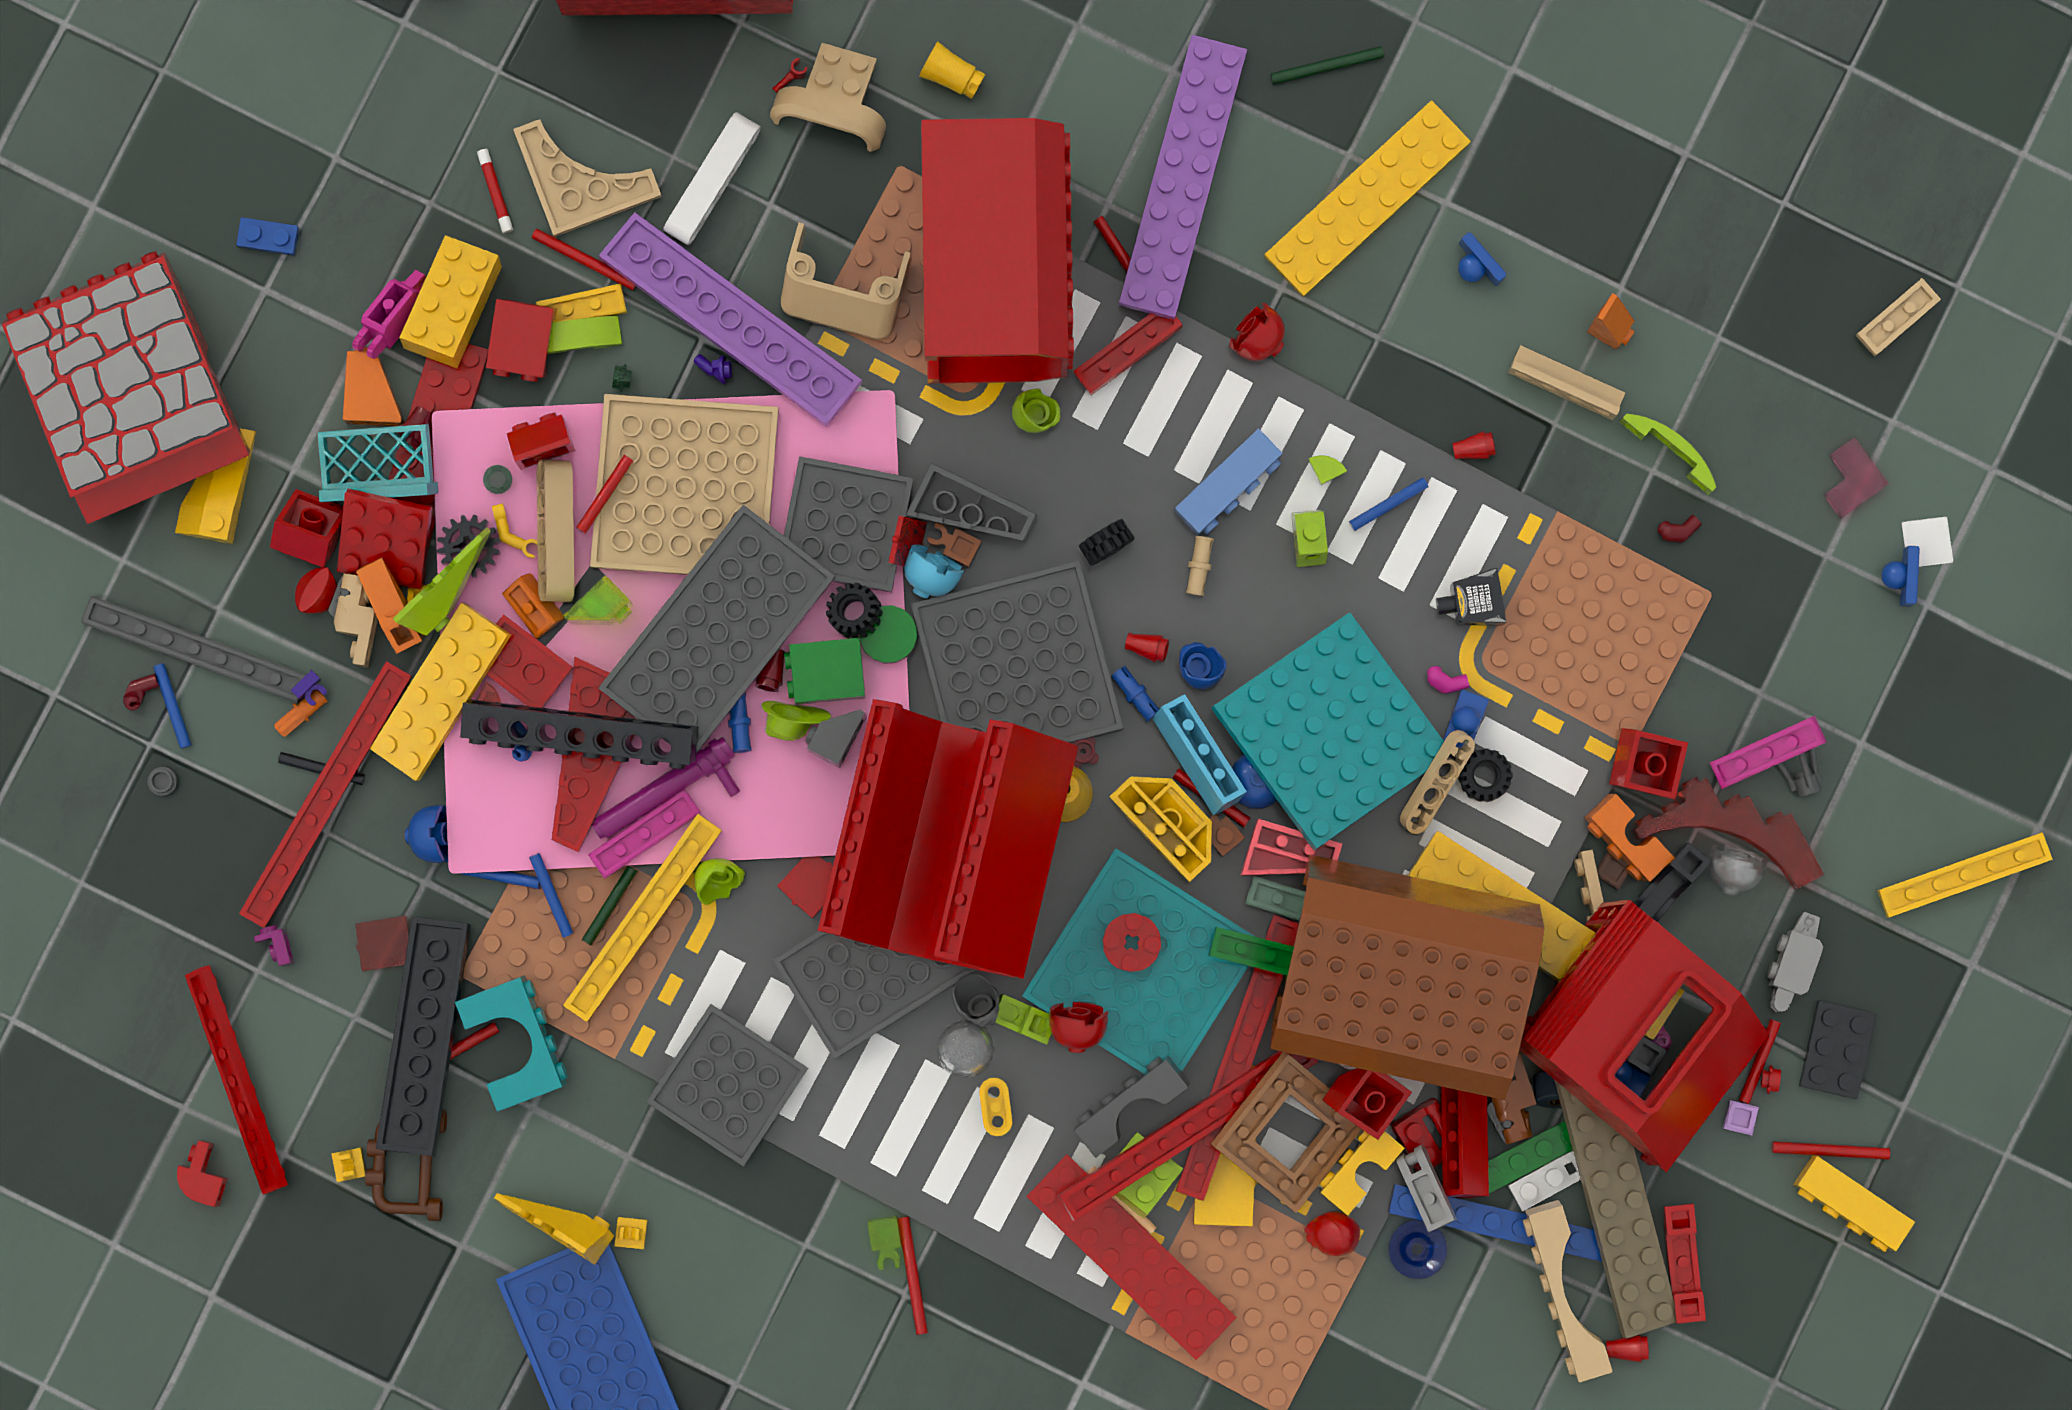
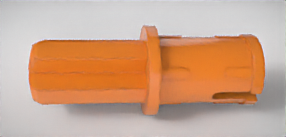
[274,690,328,737]

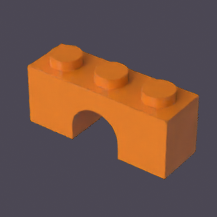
[1584,794,1674,882]

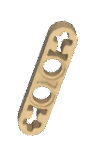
[1400,730,1475,834]

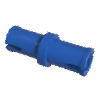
[1111,666,1160,722]
[728,693,752,753]

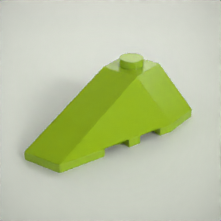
[393,527,491,636]

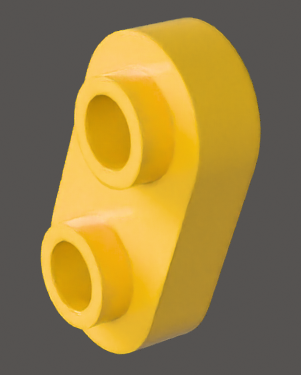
[979,1078,1012,1136]

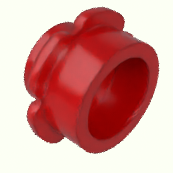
[1761,1065,1781,1094]

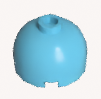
[904,544,964,598]

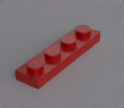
[1073,313,1183,396]

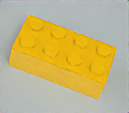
[399,235,502,368]

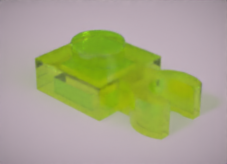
[868,1216,901,1270]

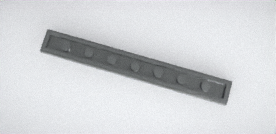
[81,596,305,703]

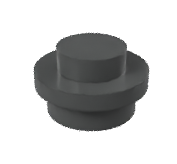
[147,767,177,796]

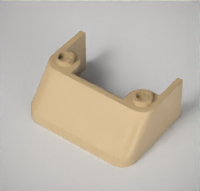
[781,222,912,340]

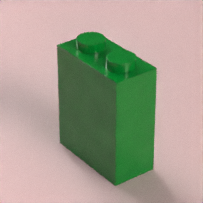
[784,638,865,705]

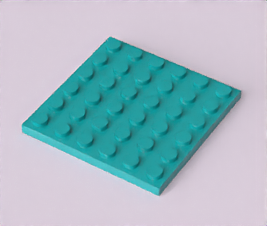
[1211,612,1451,851]
[1022,848,1255,1074]

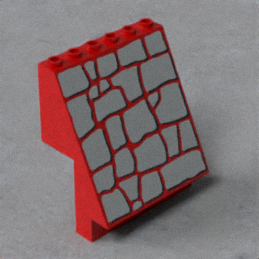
[2,251,250,524]

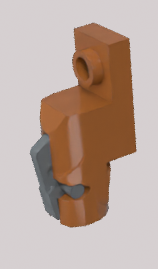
[1487,1051,1537,1144]

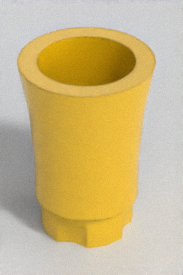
[919,41,985,99]

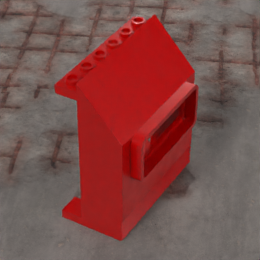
[1519,899,1769,1173]

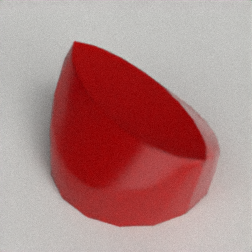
[295,567,337,614]

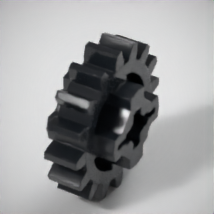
[437,515,501,578]

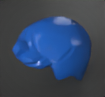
[1179,642,1226,690]

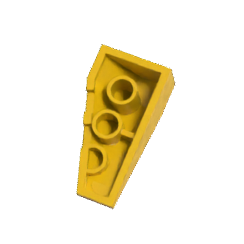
[175,428,256,544]
[494,1193,614,1265]

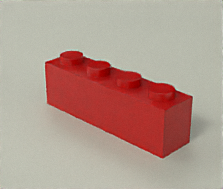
[1441,1086,1489,1198]

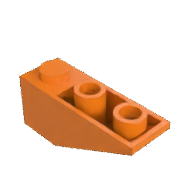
[356,557,424,654]

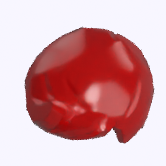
[1304,1211,1360,1256]

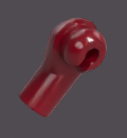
[1658,515,1702,543]
[123,673,159,711]

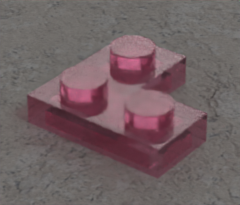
[1823,437,1889,518]

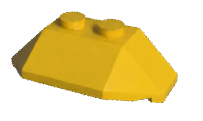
[1109,776,1212,882]

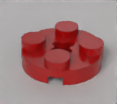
[1103,913,1161,972]

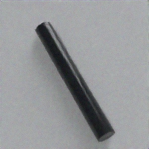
[278,752,366,785]

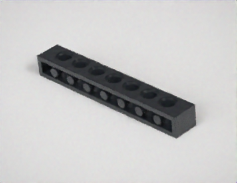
[460,699,699,769]

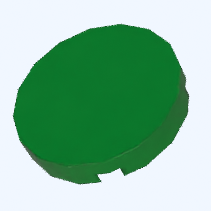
[860,605,917,664]

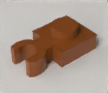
[927,523,982,568]
[1206,806,1245,857]

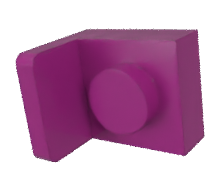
[254,925,295,967]

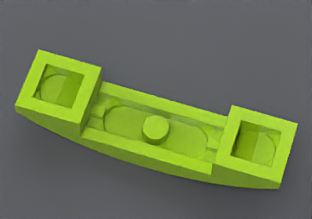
[548,316,622,354]
[1619,414,1716,495]

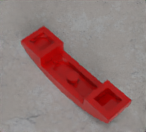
[1664,1203,1706,1324]

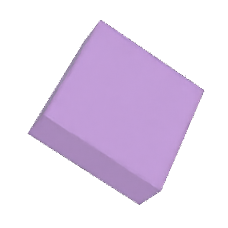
[1722,1100,1759,1136]

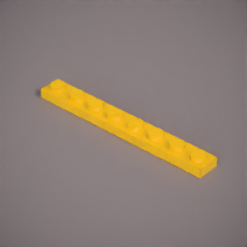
[563,813,722,1022]

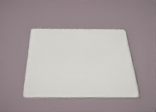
[1902,517,1953,567]

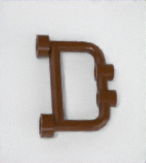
[365,1110,447,1221]

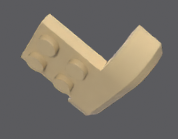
[770,43,886,152]

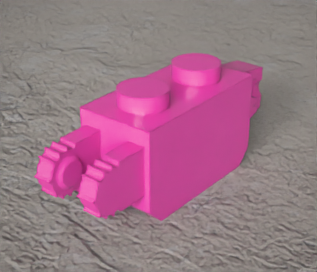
[352,270,426,359]

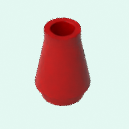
[1452,431,1496,459]
[1125,633,1169,663]
[1606,1334,1649,1363]

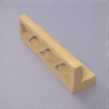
[1508,345,1625,420]

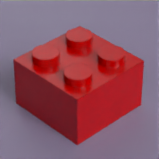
[1609,728,1688,799]

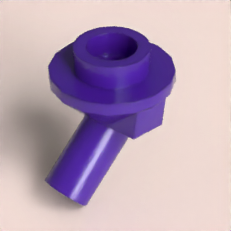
[694,354,732,384]

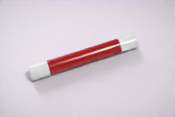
[477,149,513,234]

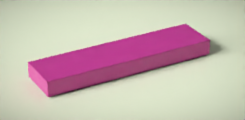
[1710,715,1827,789]
[588,789,701,879]

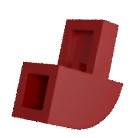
[177,1140,228,1207]

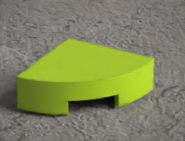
[1308,455,1347,485]

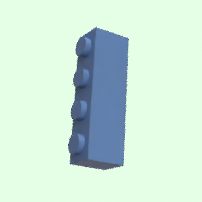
[1174,428,1283,536]

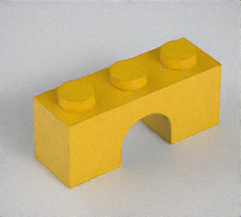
[1319,1131,1404,1216]

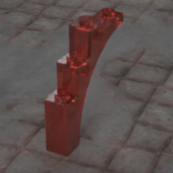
[1631,776,1824,889]

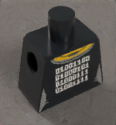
[1436,568,1506,626]

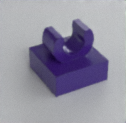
[291,670,327,706]

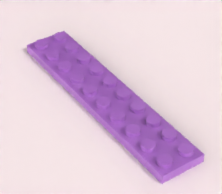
[1119,35,1247,319]
[599,212,862,427]

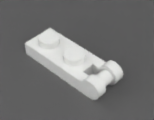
[1507,1150,1581,1211]

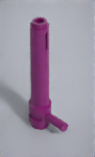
[592,737,740,839]

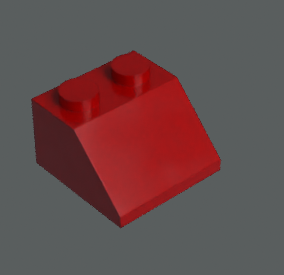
[507,413,575,470]
[270,489,343,567]
[1322,1068,1412,1140]

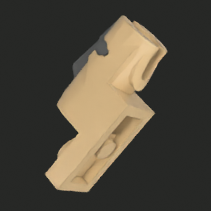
[328,574,378,668]

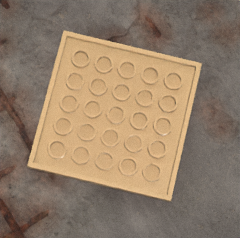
[590,394,779,575]

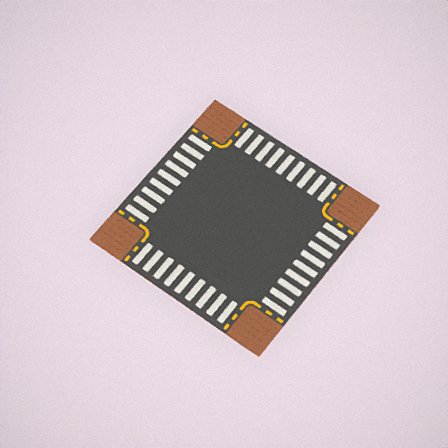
[463,166,1712,1410]

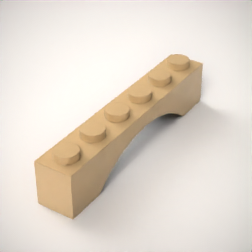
[1522,1200,1613,1382]

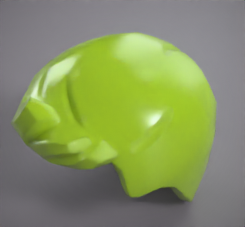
[1012,388,1061,433]
[694,858,745,905]

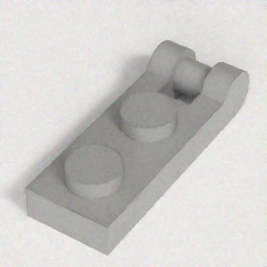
[1396,1145,1457,1232]

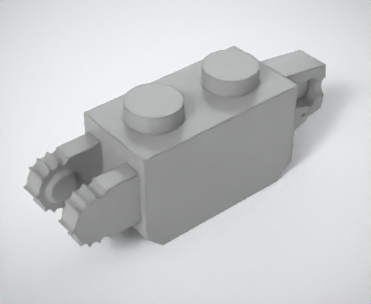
[1767,912,1823,1012]

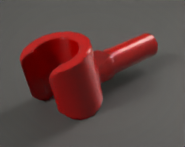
[772,58,808,93]

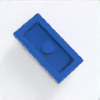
[236,217,299,256]

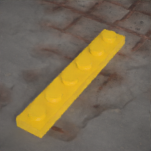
[1877,832,2053,918]

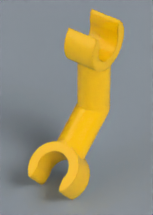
[492,503,537,559]

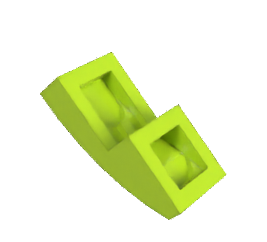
[995,993,1052,1045]

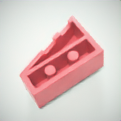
[1240,819,1342,876]

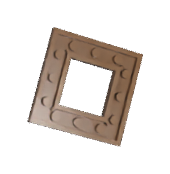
[1211,1052,1362,1213]

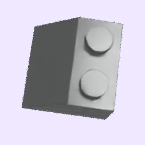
[805,710,867,768]

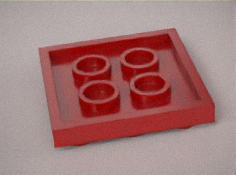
[337,489,432,590]

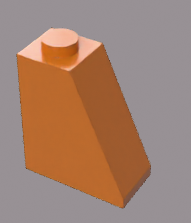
[343,347,405,427]

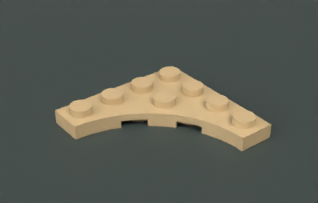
[513,119,662,237]

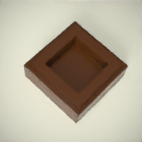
[1597,851,1629,890]

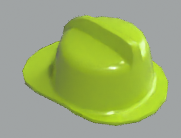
[761,701,831,741]

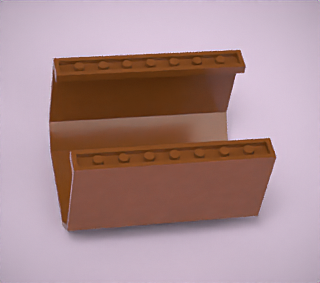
[1270,854,1545,1100]

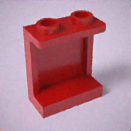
[486,298,557,382]

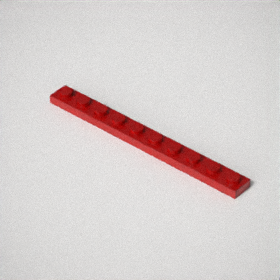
[239,661,412,928]
[1176,915,1299,1201]
[1057,1051,1318,1221]

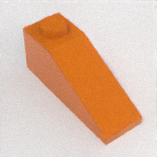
[1587,293,1635,350]

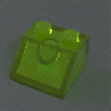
[563,575,633,625]

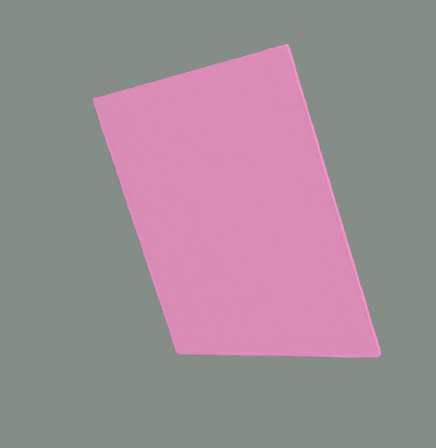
[432,390,909,874]

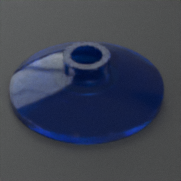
[1389,1220,1447,1279]

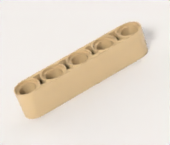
[536,459,574,602]

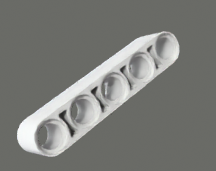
[663,112,761,246]

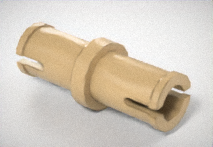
[1186,536,1214,596]

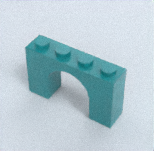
[455,975,568,1112]

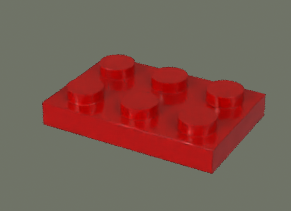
[486,614,574,708]

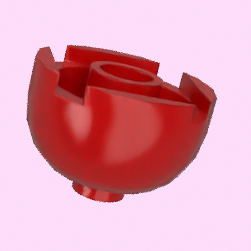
[1229,303,1285,361]
[1049,1002,1108,1053]

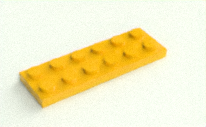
[370,603,511,781]

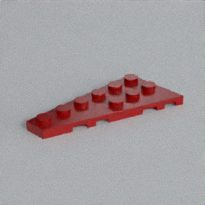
[551,657,637,853]

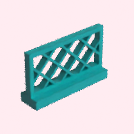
[317,424,439,502]

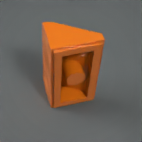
[502,573,565,639]

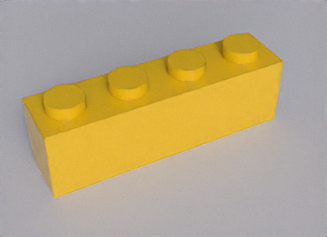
[1793,1155,1915,1252]

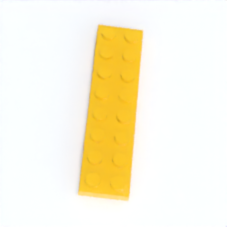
[1264,100,1471,297]

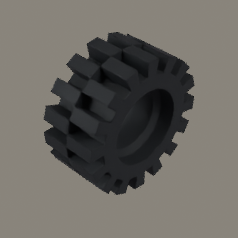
[1079,518,1135,566]
[826,583,883,639]
[1458,748,1513,802]

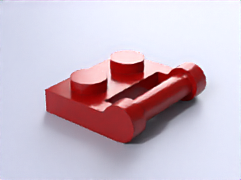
[1390,1098,1442,1172]

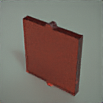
[355,916,409,971]

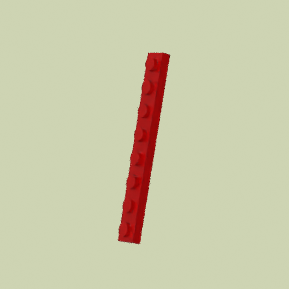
[185,965,288,1195]

